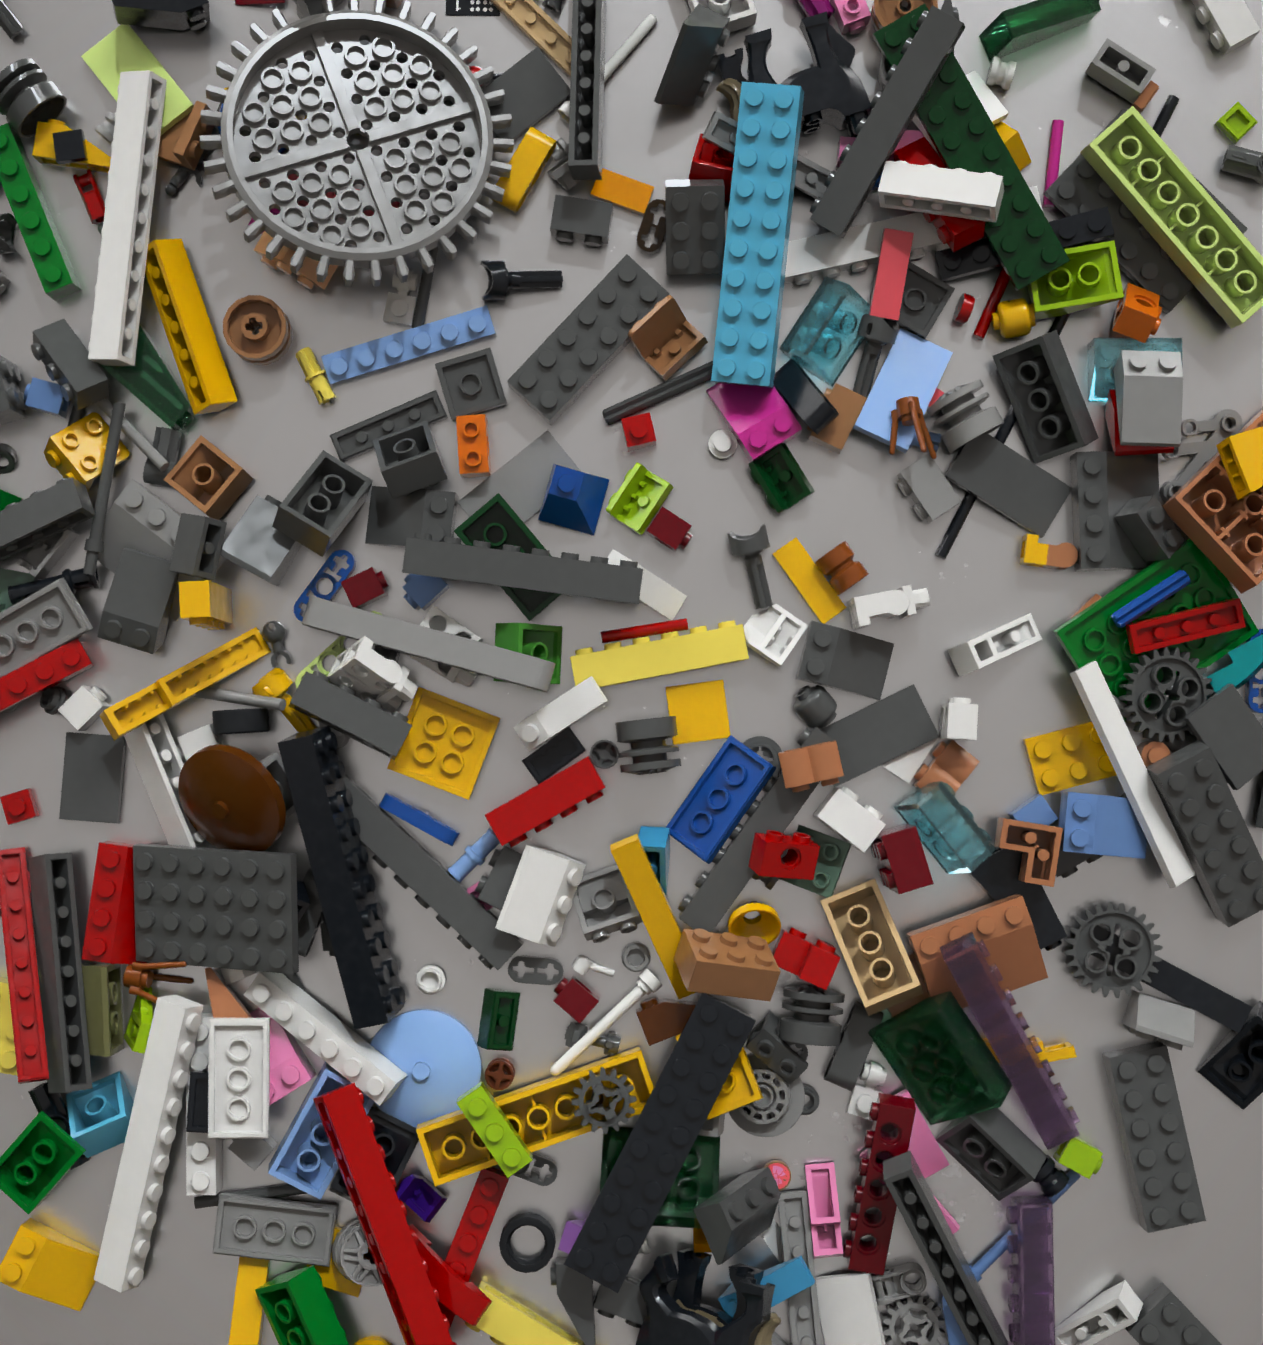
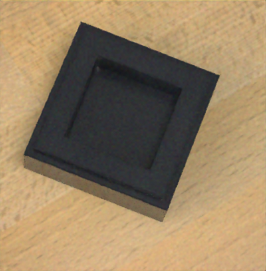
[53,129,88,164]

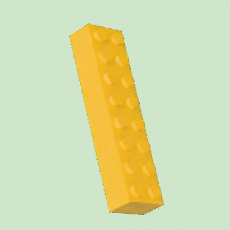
[416,1046,654,1187]

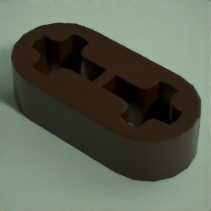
[637,199,666,255]

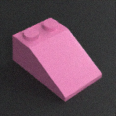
[250,1008,317,1105]

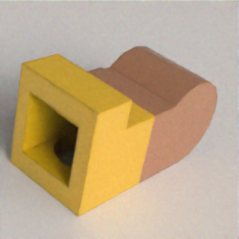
[1019,533,1078,570]

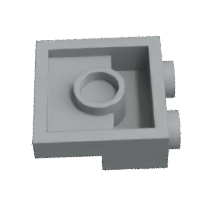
[573,864,642,943]

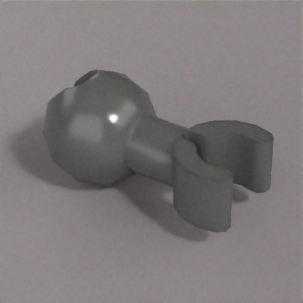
[262,621,292,668]

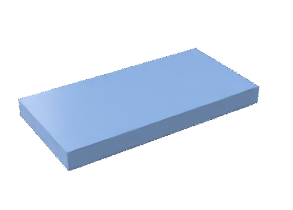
[853,328,953,453]

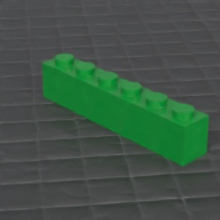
[0,123,81,301]

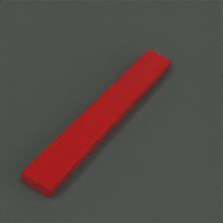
[0,847,49,1084]

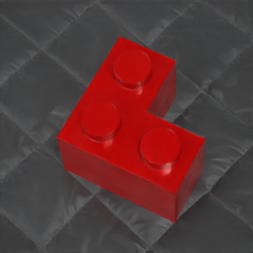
[772,927,841,990]

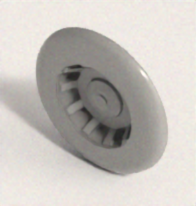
[729,1055,805,1137]

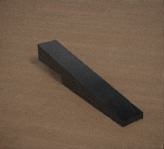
[1091,925,1253,1033]

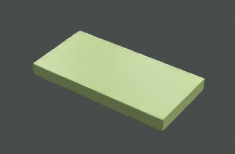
[81,24,194,135]

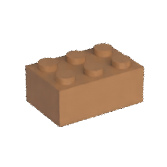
[674,928,781,1002]

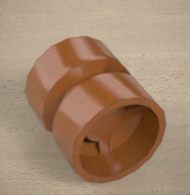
[815,541,869,596]

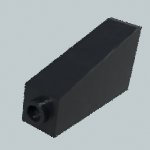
[963,848,1067,951]

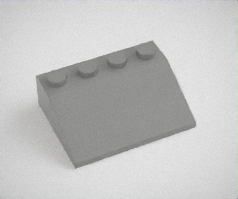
[86,479,226,622]

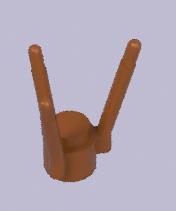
[889,396,937,459]
[123,961,193,1004]

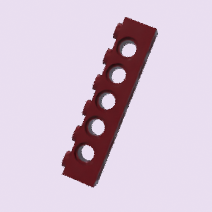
[843,1093,916,1275]

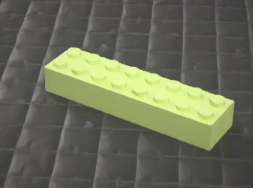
[1080,106,1263,329]

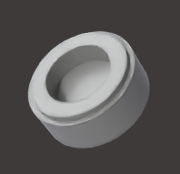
[621,942,651,972]

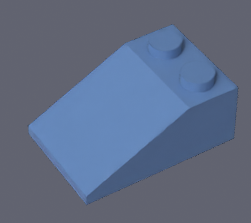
[1058,791,1147,859]

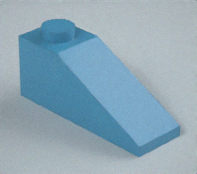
[718,1256,816,1318]

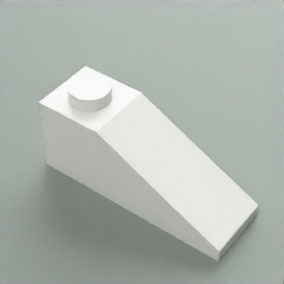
[607,549,687,621]
[947,613,1042,677]
[513,676,608,752]
[1049,1280,1143,1345]

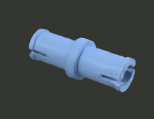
[448,828,500,882]

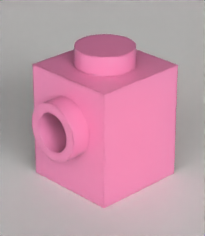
[830,0,871,35]

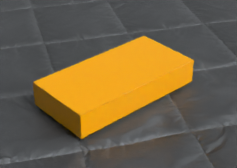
[590,168,654,216]

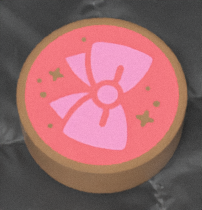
[763,1160,791,1191]

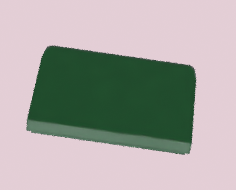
[477,988,520,1051]

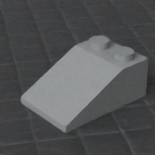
[1114,350,1183,447]

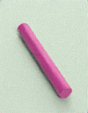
[1043,120,1064,208]

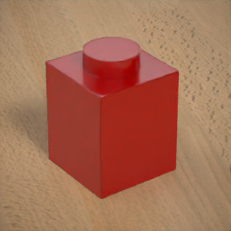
[621,412,656,452]

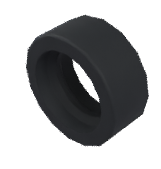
[212,708,269,734]
[499,1213,556,1273]

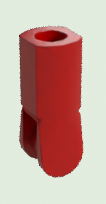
[73,169,105,224]

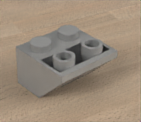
[1122,990,1195,1050]

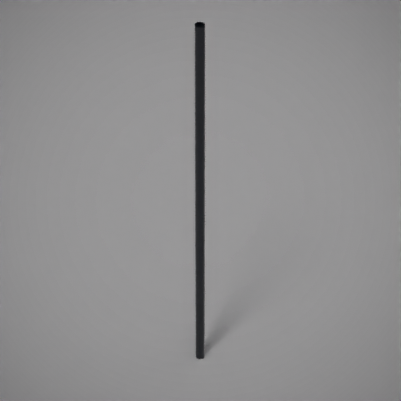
[935,95,1179,559]

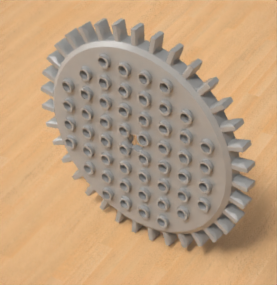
[200,0,514,287]

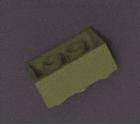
[82,962,124,1057]

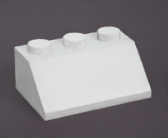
[495,845,586,947]

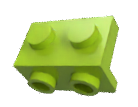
[606,462,674,535]

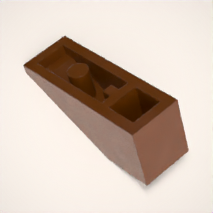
[636,997,697,1046]

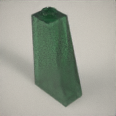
[979,0,1101,62]
[98,322,194,431]

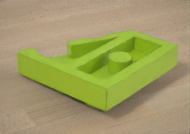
[123,987,153,1054]

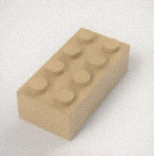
[820,878,923,1016]

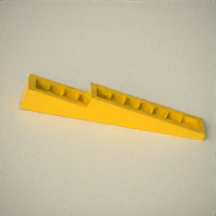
[99,627,271,741]
[610,834,696,999]
[228,1257,270,1345]

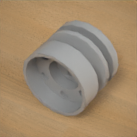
[926,380,1004,453]
[332,1220,383,1287]

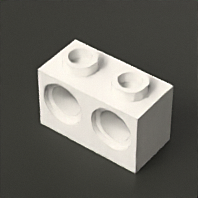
[939,697,978,740]

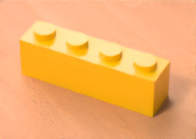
[179,580,233,630]

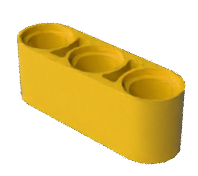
[490,127,557,213]

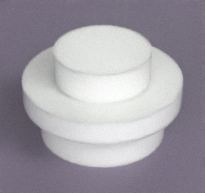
[708,429,737,459]
[416,965,446,995]

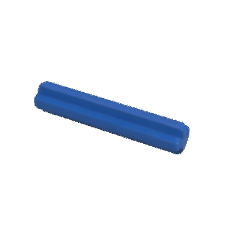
[1111,570,1191,628]

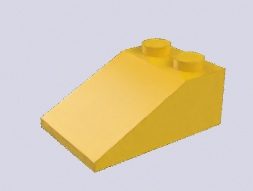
[0,1218,99,1311]

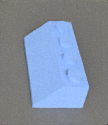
[268,1062,374,1200]

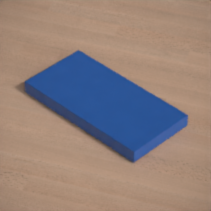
[666,735,777,864]

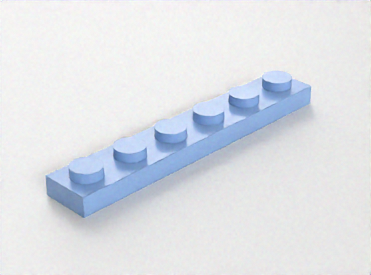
[321,305,495,384]

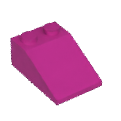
[706,383,803,463]

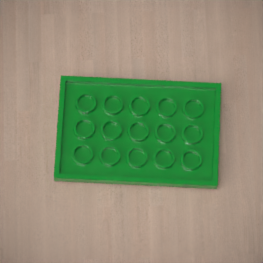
[1053,538,1259,723]

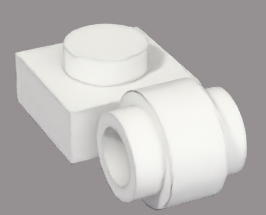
[383,270,418,327]
[846,1062,887,1121]

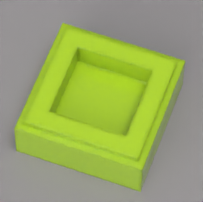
[1215,102,1258,144]

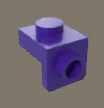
[396,1174,447,1223]

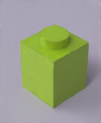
[1053,1131,1103,1179]

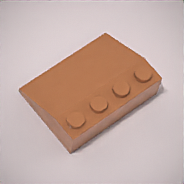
[906,894,1048,1017]

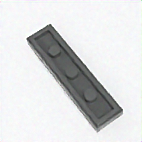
[330,390,448,462]

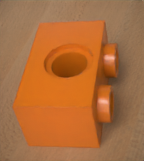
[1112,282,1162,343]
[456,414,491,478]

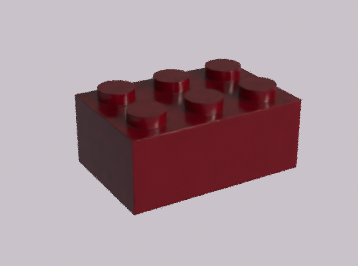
[870,823,934,894]

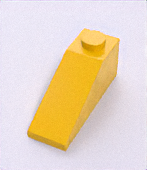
[32,119,111,173]

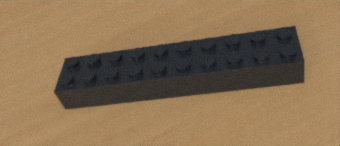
[278,726,406,1030]
[564,993,756,1293]

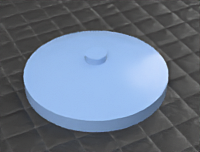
[370,1009,482,1127]

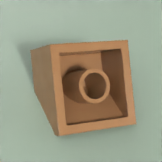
[163,435,253,520]

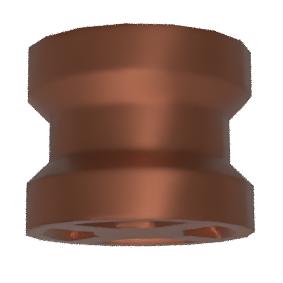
[485,1058,515,1090]

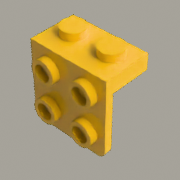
[43,412,130,492]

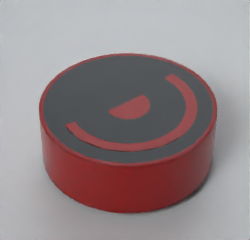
[953,293,975,324]

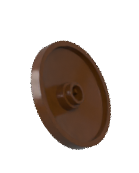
[178,744,286,851]

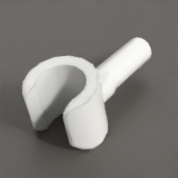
[572,955,615,977]

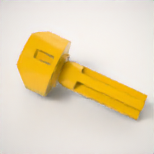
[252,667,317,732]

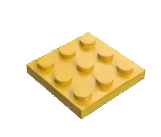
[387,687,501,800]

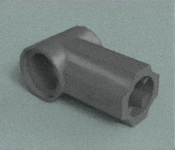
[1221,144,1263,185]
[143,427,182,488]

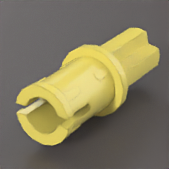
[296,347,336,405]

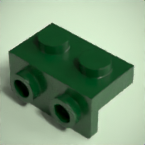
[748,443,815,513]

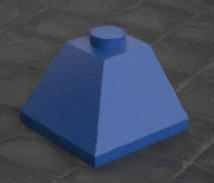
[538,464,609,535]

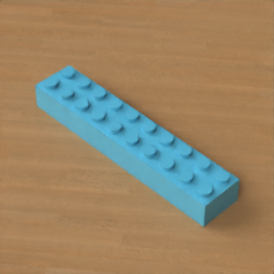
[711,82,804,388]

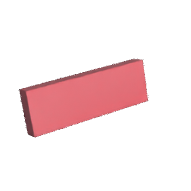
[869,228,914,321]

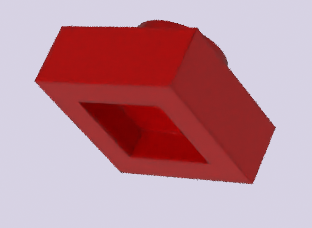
[0,788,39,825]

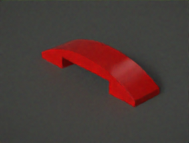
[409,1224,492,1326]

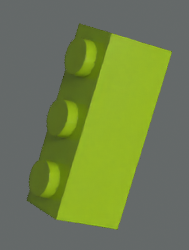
[456,1081,533,1178]

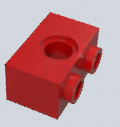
[748,830,820,880]

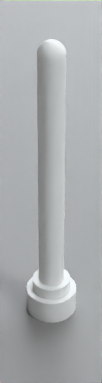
[557,14,657,123]
[550,969,663,1076]

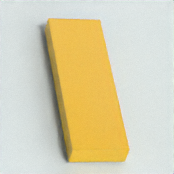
[772,537,846,624]

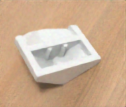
[743,604,808,668]

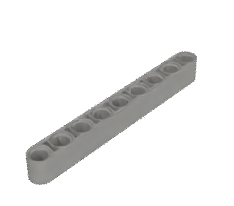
[302,596,556,692]

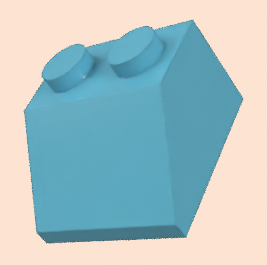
[66,1071,134,1158]

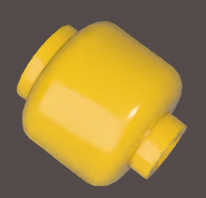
[992,298,1036,338]

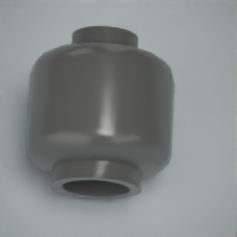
[794,685,837,729]

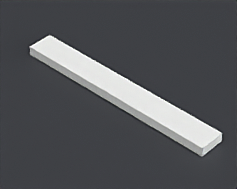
[1070,661,1196,888]

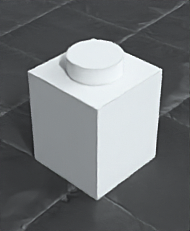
[58,685,110,731]

